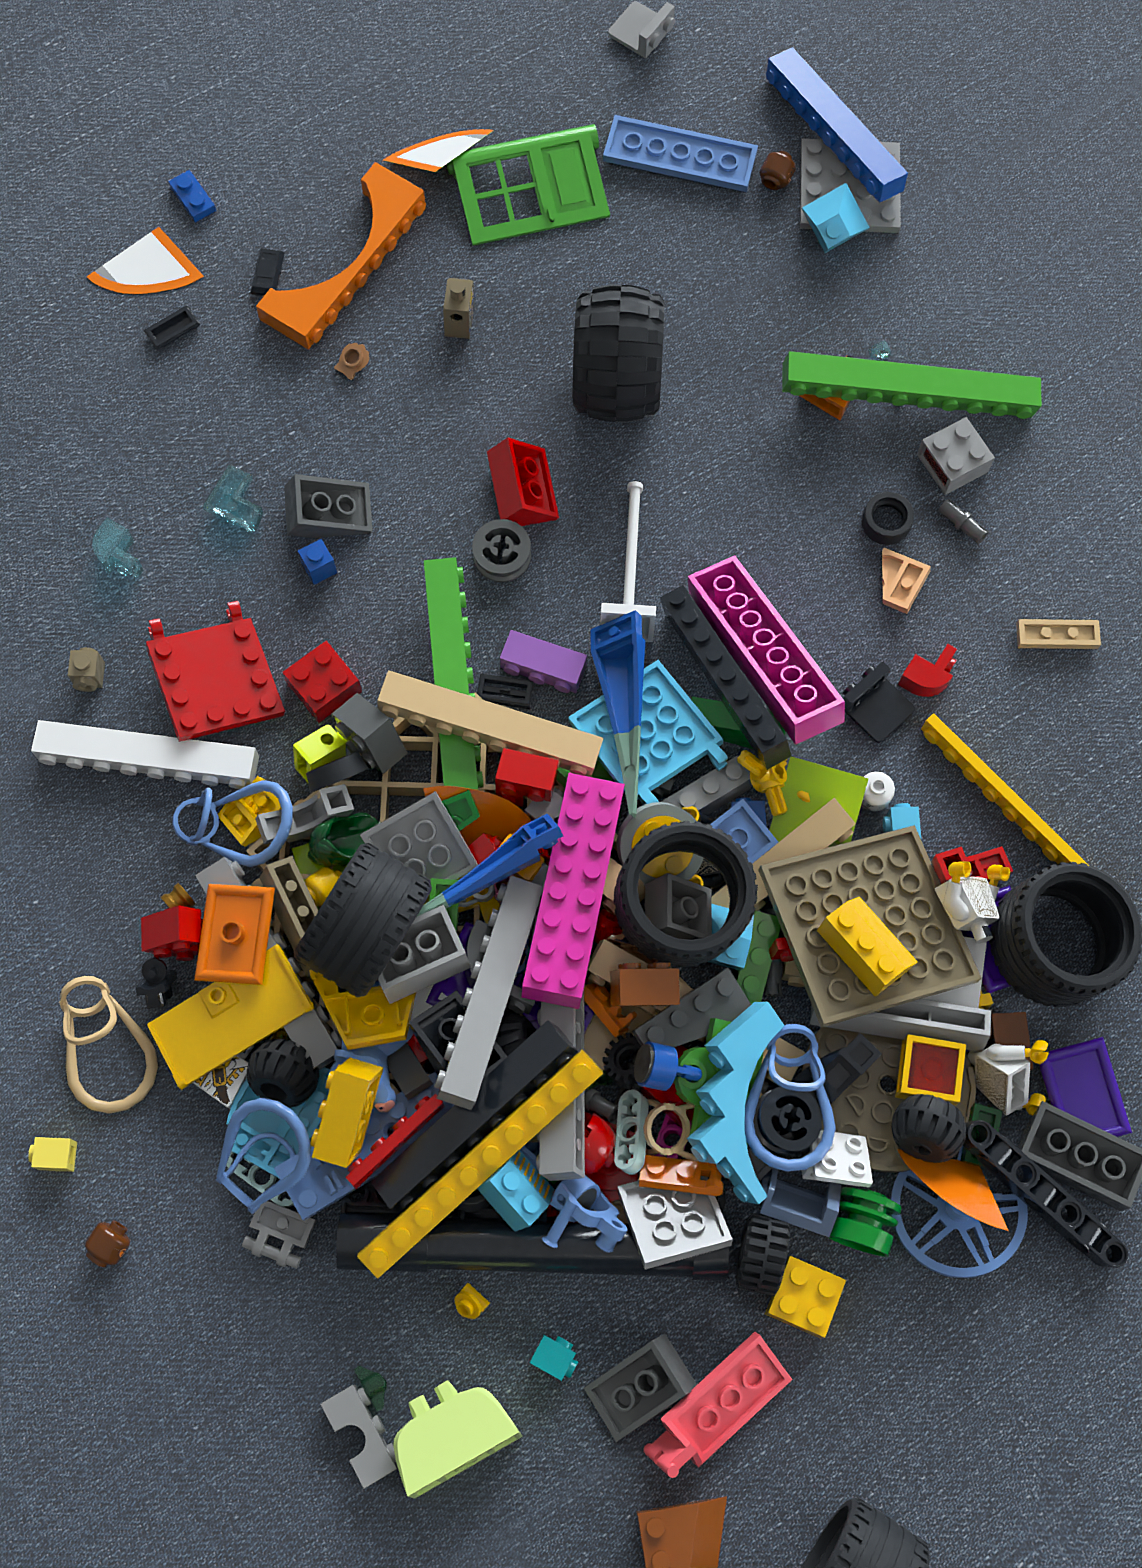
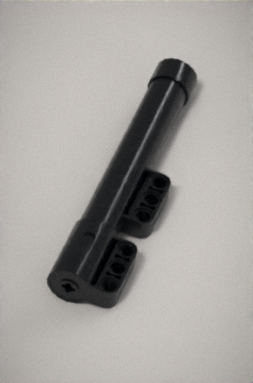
[336,1180,729,1281]

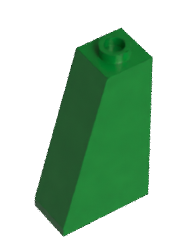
[691,697,786,749]

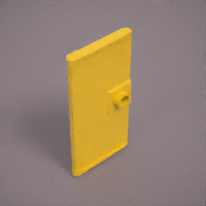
[147,944,314,1090]

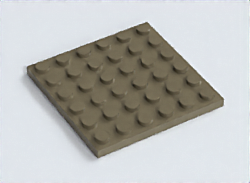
[758,825,982,1028]

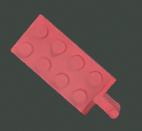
[644,1332,792,1478]

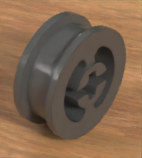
[472,519,531,583]

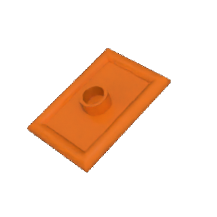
[194,884,275,985]

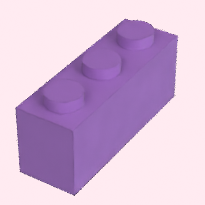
[500,630,587,693]

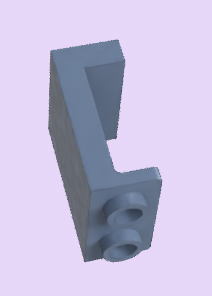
[760,1168,841,1237]

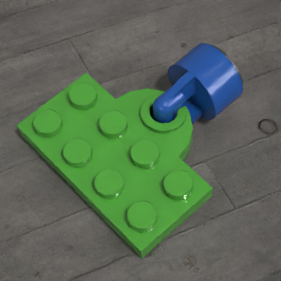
[634,1018,764,1147]

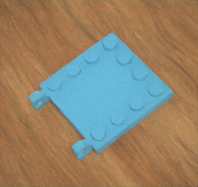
[568,660,728,805]

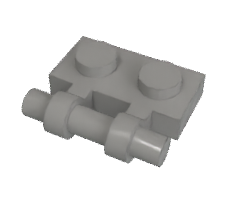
[242,1201,316,1269]

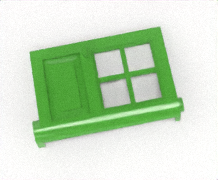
[446,124,610,246]

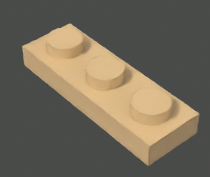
[1016,619,1101,649]

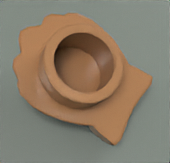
[334,343,369,380]

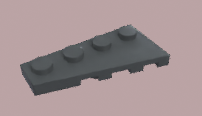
[632,968,751,1047]

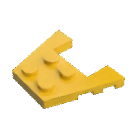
[309,970,417,1050]

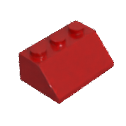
[487,437,559,526]

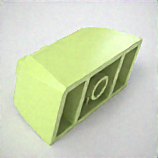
[393,1381,522,1499]

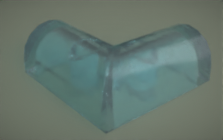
[202,464,263,533]

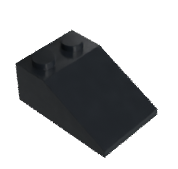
[408,990,507,1079]

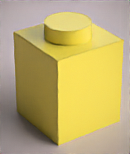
[29,1137,77,1172]

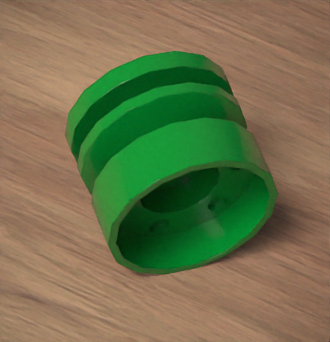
[828,1187,902,1257]

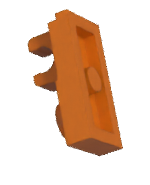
[584,983,637,1037]

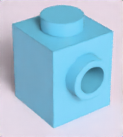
[883,803,921,839]

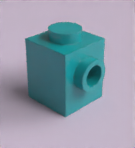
[530,1335,578,1381]

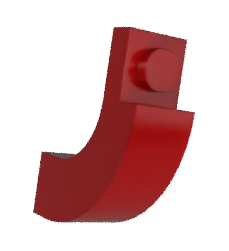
[931,846,1013,884]

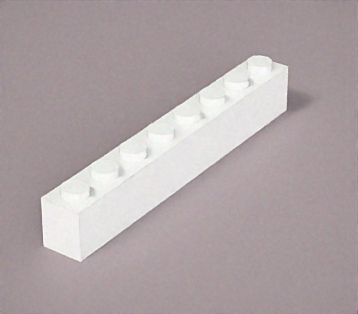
[31,720,259,789]

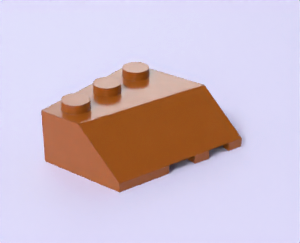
[636,1496,727,1568]

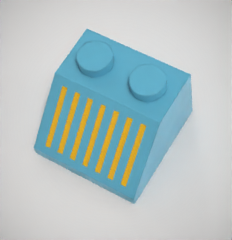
[477,1150,555,1231]

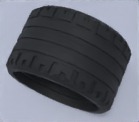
[614,821,758,967]
[294,843,432,998]
[989,862,1142,1007]
[801,1497,930,1568]

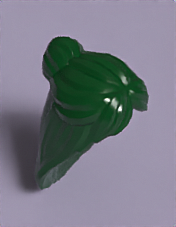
[308,813,381,867]

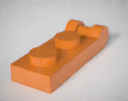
[639,1155,724,1196]

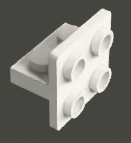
[802,1130,873,1187]

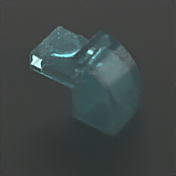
[92,518,143,579]

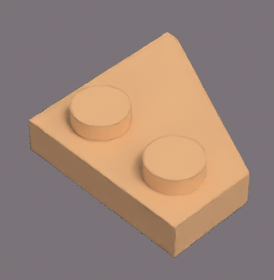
[882,548,931,614]

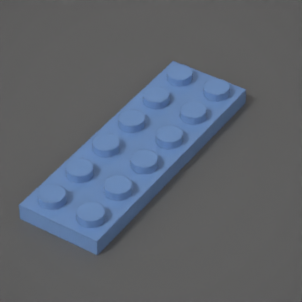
[603,115,758,192]

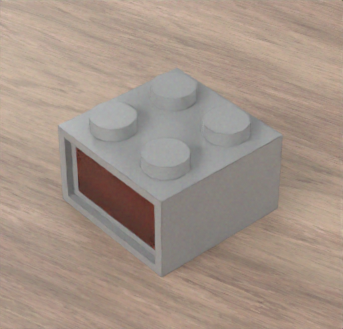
[917,417,995,495]

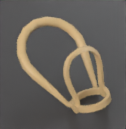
[59,976,158,1114]

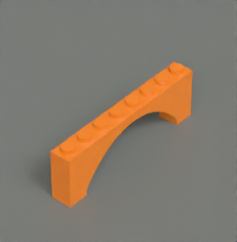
[256,162,426,350]

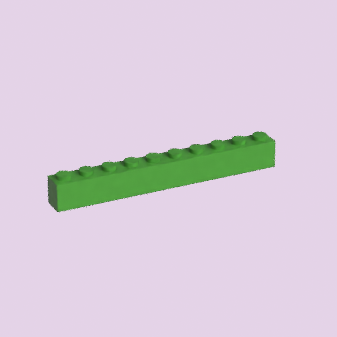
[782,351,1042,419]
[424,557,484,790]

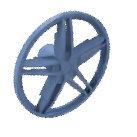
[890,1146,1028,1278]

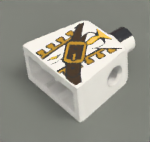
[193,1046,254,1109]

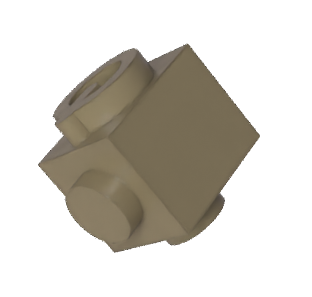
[68,647,105,692]

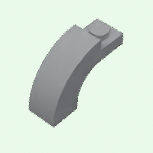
[255,784,354,845]

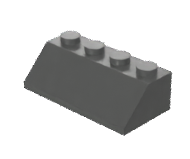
[1017,1101,1142,1211]

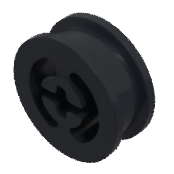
[753,1086,822,1155]

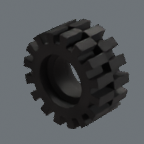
[603,1032,641,1090]

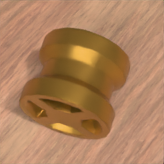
[161,883,196,908]

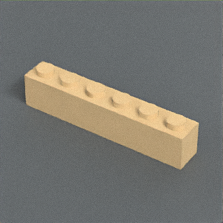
[711,798,856,911]

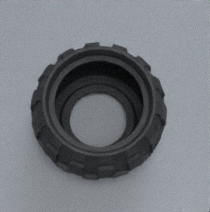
[572,284,665,422]

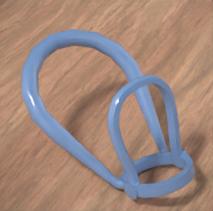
[172,780,293,867]
[744,1024,836,1172]
[216,1098,311,1214]

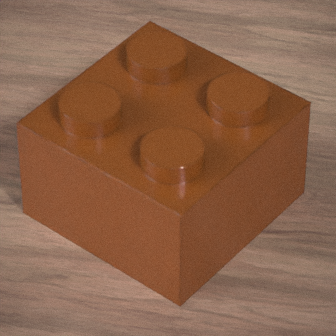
[610,963,680,1006]

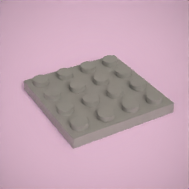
[800,138,901,233]

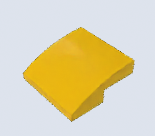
[218,776,281,847]

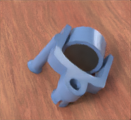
[542,1175,627,1253]

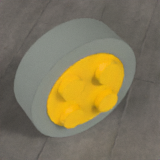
[617,802,703,886]

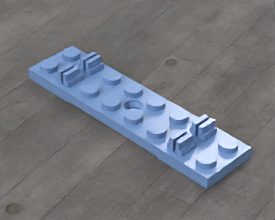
[274,1072,454,1221]

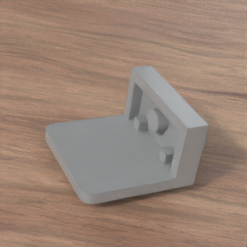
[608,1,675,59]

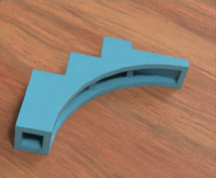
[687,1002,785,1204]

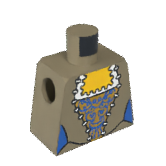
[443,278,476,339]

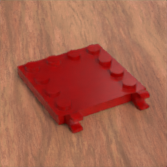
[145,601,285,742]

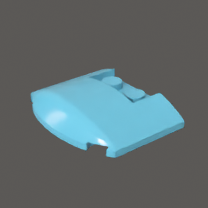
[226,1067,330,1179]

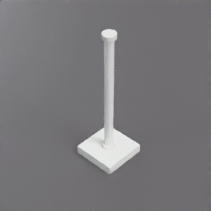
[600,481,656,642]

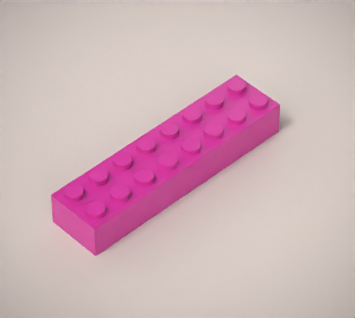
[688,556,845,745]
[521,773,625,1009]

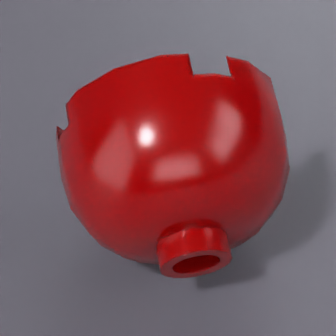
[585,1113,616,1175]

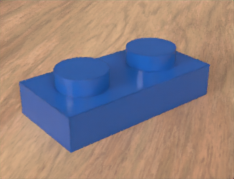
[168,170,216,222]

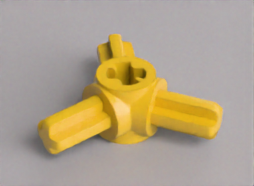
[737,750,787,816]

